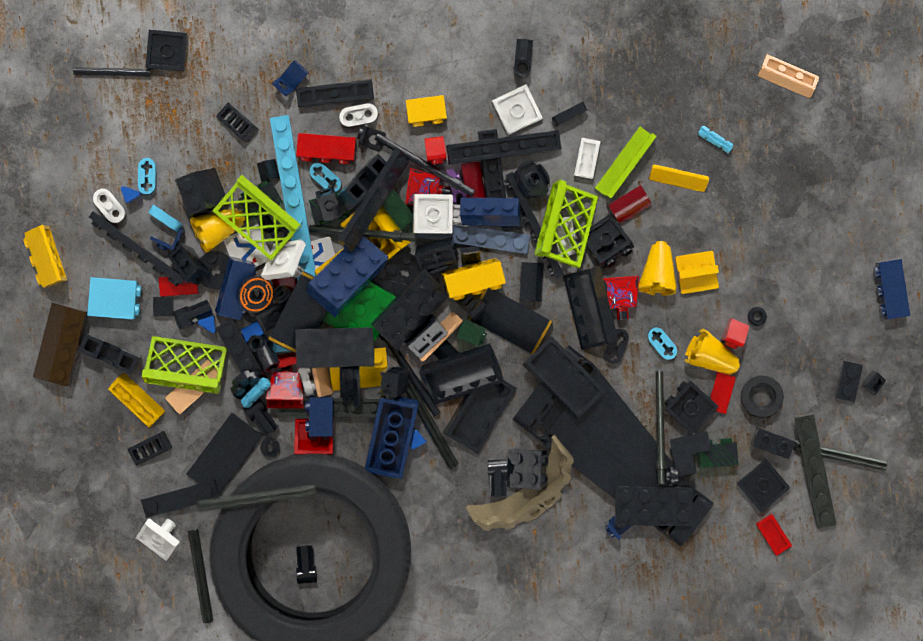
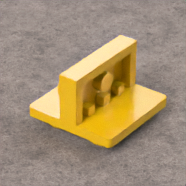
[675,251,719,294]

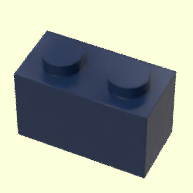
[306,397,334,436]

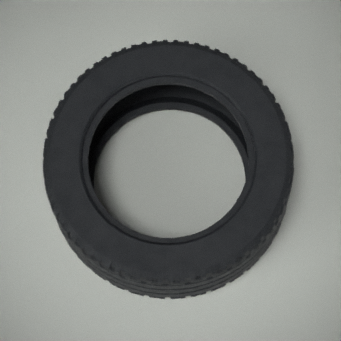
[209,453,411,641]

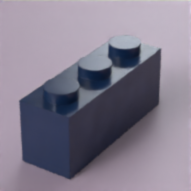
[460,198,521,226]
[215,256,256,320]
[873,259,911,319]

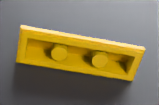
[649,164,709,192]
[108,372,165,428]

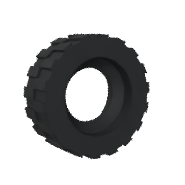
[741,375,784,418]

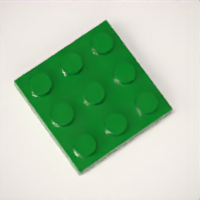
[323,282,396,343]

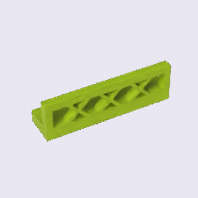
[595,126,657,199]

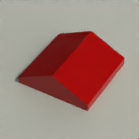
[294,419,334,455]

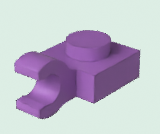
[446,168,466,203]

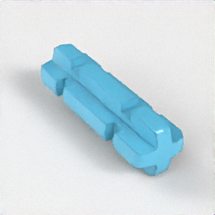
[698,126,734,153]
[241,378,271,408]

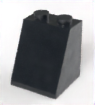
[175,168,229,217]

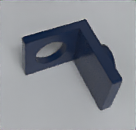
[272,60,309,97]
[150,228,185,251]
[605,515,633,540]

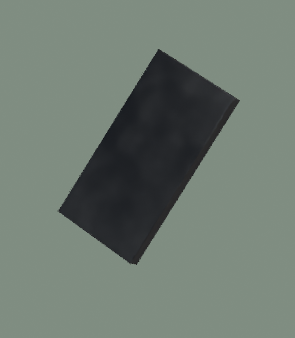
[295,327,374,369]
[186,412,263,494]

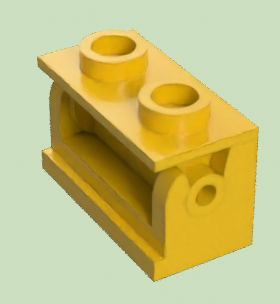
[406,95,447,127]

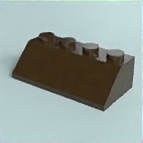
[33,302,88,387]

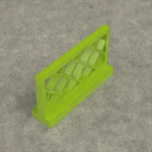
[213,175,302,261]
[534,180,598,268]
[141,336,228,394]

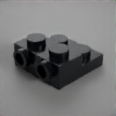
[580,213,634,268]
[664,380,719,434]
[507,449,549,490]

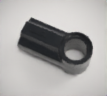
[513,39,533,79]
[172,300,214,330]
[248,335,280,373]
[242,398,279,437]
[488,458,507,497]
[296,545,317,584]

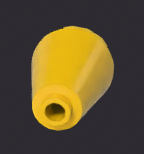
[190,208,246,253]
[638,241,677,296]
[685,328,740,375]

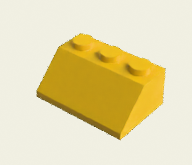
[340,206,411,260]
[23,225,68,288]
[440,257,506,300]
[330,347,388,391]

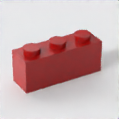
[296,133,356,165]

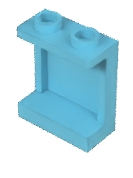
[87,277,142,319]

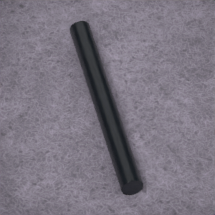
[73,67,151,77]

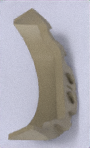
[465,435,574,531]

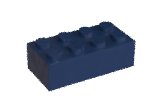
[306,236,389,317]
[365,395,418,479]

